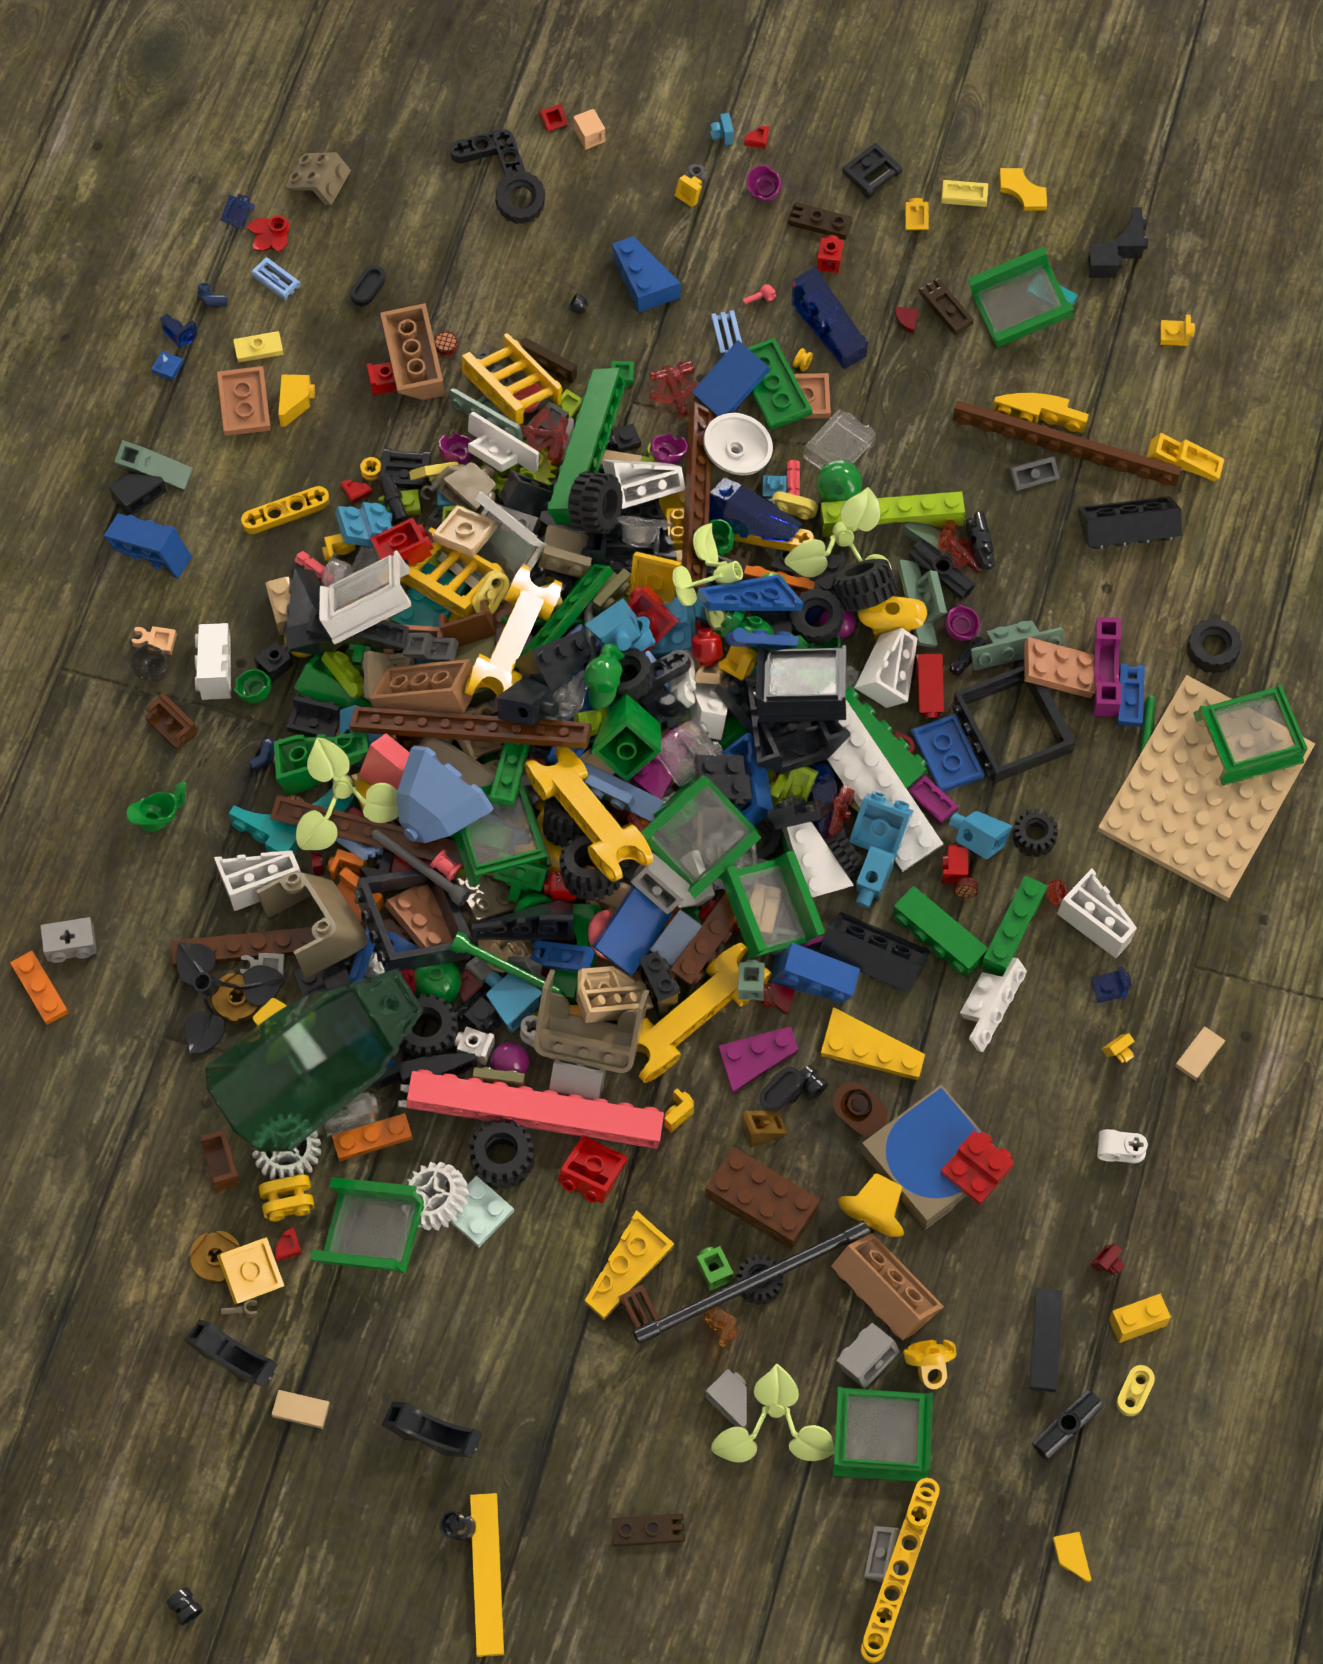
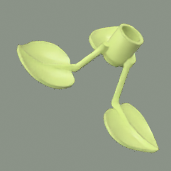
[784,487,892,577]
[673,523,743,631]
[296,738,399,850]
[711,1364,835,1462]

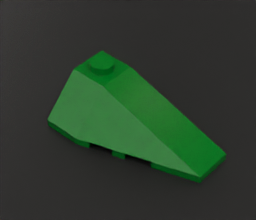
[294,655,374,708]
[274,733,369,796]

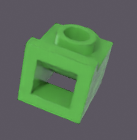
[696,1246,733,1291]

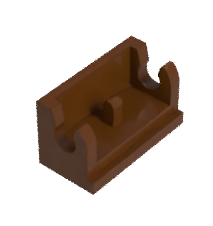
[145,692,198,751]

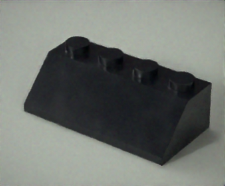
[1078,496,1182,549]
[818,911,931,993]

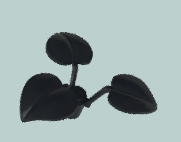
[176,942,284,1054]

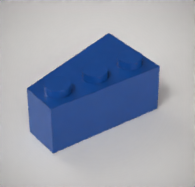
[612,236,681,313]
[104,513,192,579]
[719,733,773,826]
[768,943,860,1003]

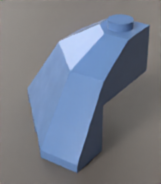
[397,746,494,843]

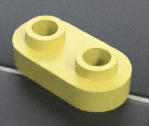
[772,492,818,520]
[472,570,509,614]
[1117,1365,1155,1416]

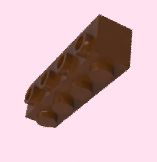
[668,891,738,987]

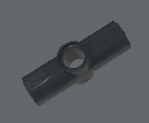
[909,540,976,600]
[1031,1390,1104,1461]

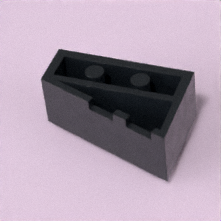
[514,630,593,694]

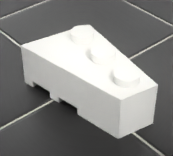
[602,459,685,509]
[195,623,231,700]
[855,628,917,708]
[685,671,727,740]
[782,822,854,897]
[214,850,301,911]
[1057,869,1137,958]

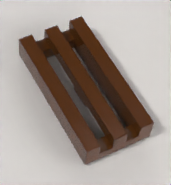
[618,1284,665,1333]

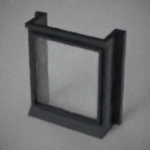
[756,645,847,722]

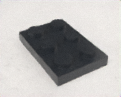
[714,673,754,736]

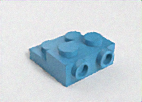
[335,502,393,548]
[650,597,696,658]
[849,791,914,860]

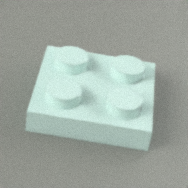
[449,1175,514,1248]

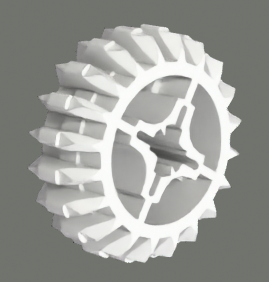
[252,1114,321,1180]
[401,1162,469,1231]

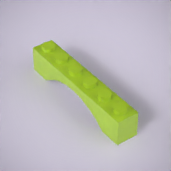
[820,492,965,537]

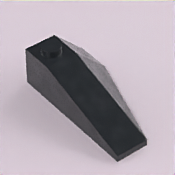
[284,567,344,656]
[472,901,573,941]

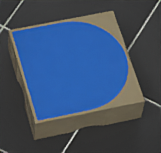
[861,1084,994,1230]

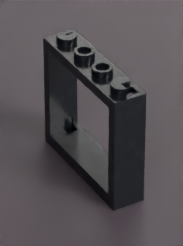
[951,665,1075,783]
[353,866,475,974]

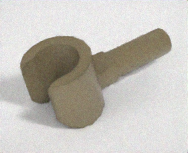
[221,1299,257,1318]

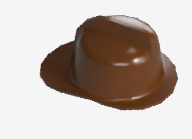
[833,1082,888,1136]

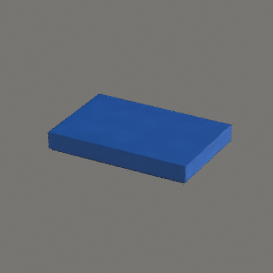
[692,340,771,416]
[911,713,985,793]
[592,885,672,976]

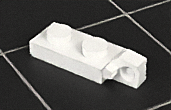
[669,649,696,708]

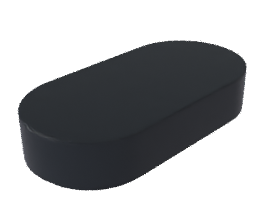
[350,266,386,306]
[759,1067,804,1112]

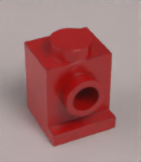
[817,235,844,273]
[367,362,397,396]
[942,844,968,884]

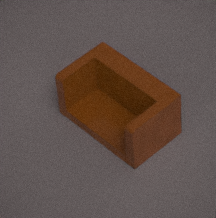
[439,600,496,647]
[200,1129,241,1193]

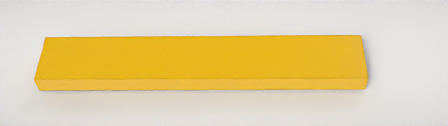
[470,1493,504,1657]

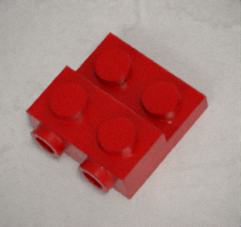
[370,518,434,566]
[628,585,679,652]
[940,1130,1014,1206]
[558,1136,628,1204]

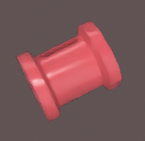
[430,850,463,881]

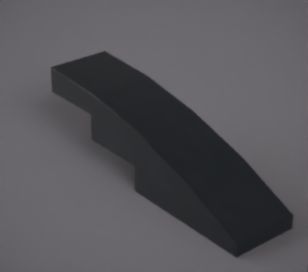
[306,608,409,650]
[372,1053,478,1090]
[1029,1288,1062,1392]

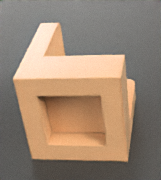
[573,109,605,150]

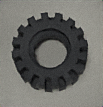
[1012,809,1058,857]
[825,831,863,878]
[737,1254,784,1305]

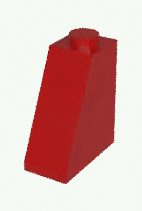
[914,654,944,718]

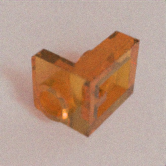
[704,1307,739,1347]

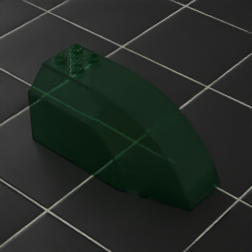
[205,968,423,1152]

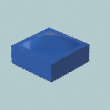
[151,351,183,381]

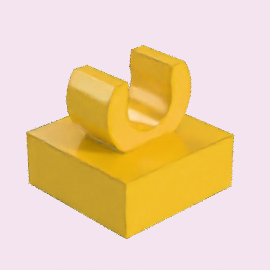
[674,175,702,207]
[1102,1033,1135,1063]

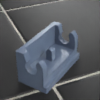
[650,909,702,966]

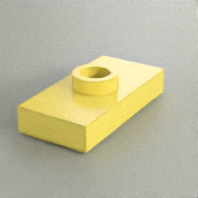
[941,180,988,207]
[234,331,283,363]
[409,462,459,481]

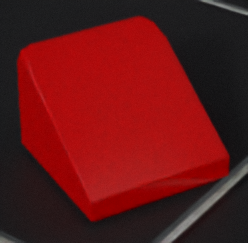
[538,104,568,132]

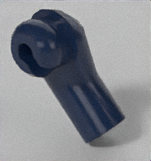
[197,283,228,306]
[249,738,275,771]

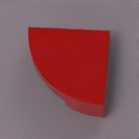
[744,126,769,149]
[340,480,373,504]
[275,1227,302,1261]

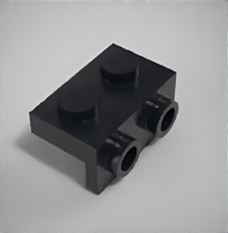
[287,696,341,737]

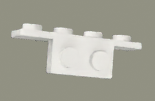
[468,412,539,473]
[960,958,1027,1052]

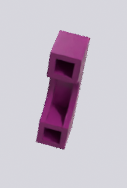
[1093,617,1121,717]

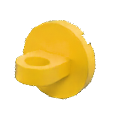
[903,1340,957,1389]

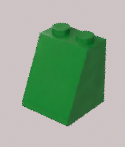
[591,693,662,782]

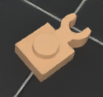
[132,626,177,655]

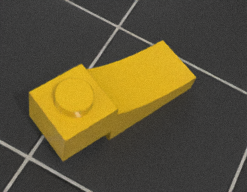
[1147,433,1224,482]

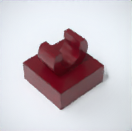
[1090,1244,1125,1274]

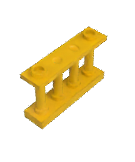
[462,333,563,425]
[400,527,504,618]

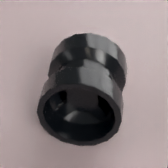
[800,1064,828,1100]
[439,1510,476,1541]
[166,1587,203,1626]

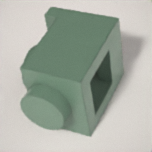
[738,960,765,1001]

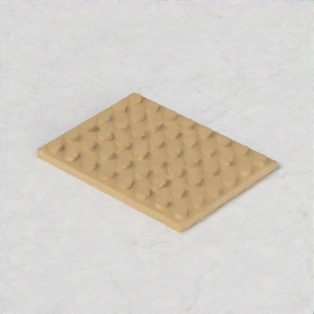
[1097,675,1315,901]

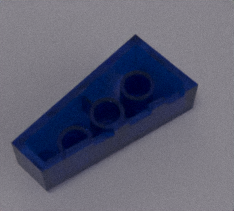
[791,266,868,369]

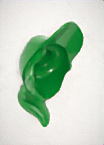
[583,644,625,710]
[126,782,187,833]

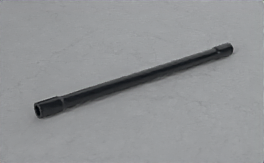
[633,1221,870,1345]

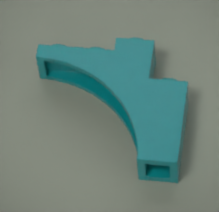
[229,787,356,855]

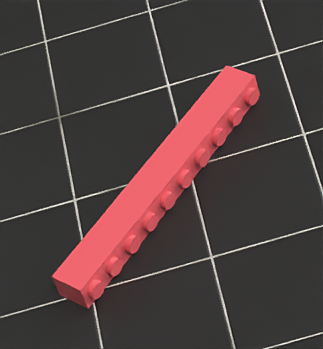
[406,1070,664,1149]

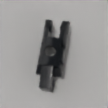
[966,510,995,570]

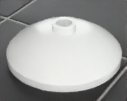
[703,413,773,475]

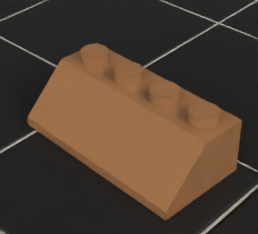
[380,303,446,400]
[369,659,473,714]
[831,1233,944,1341]

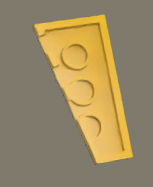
[821,1007,925,1081]
[585,1210,674,1320]

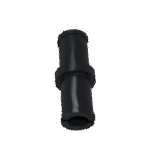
[378,473,409,522]

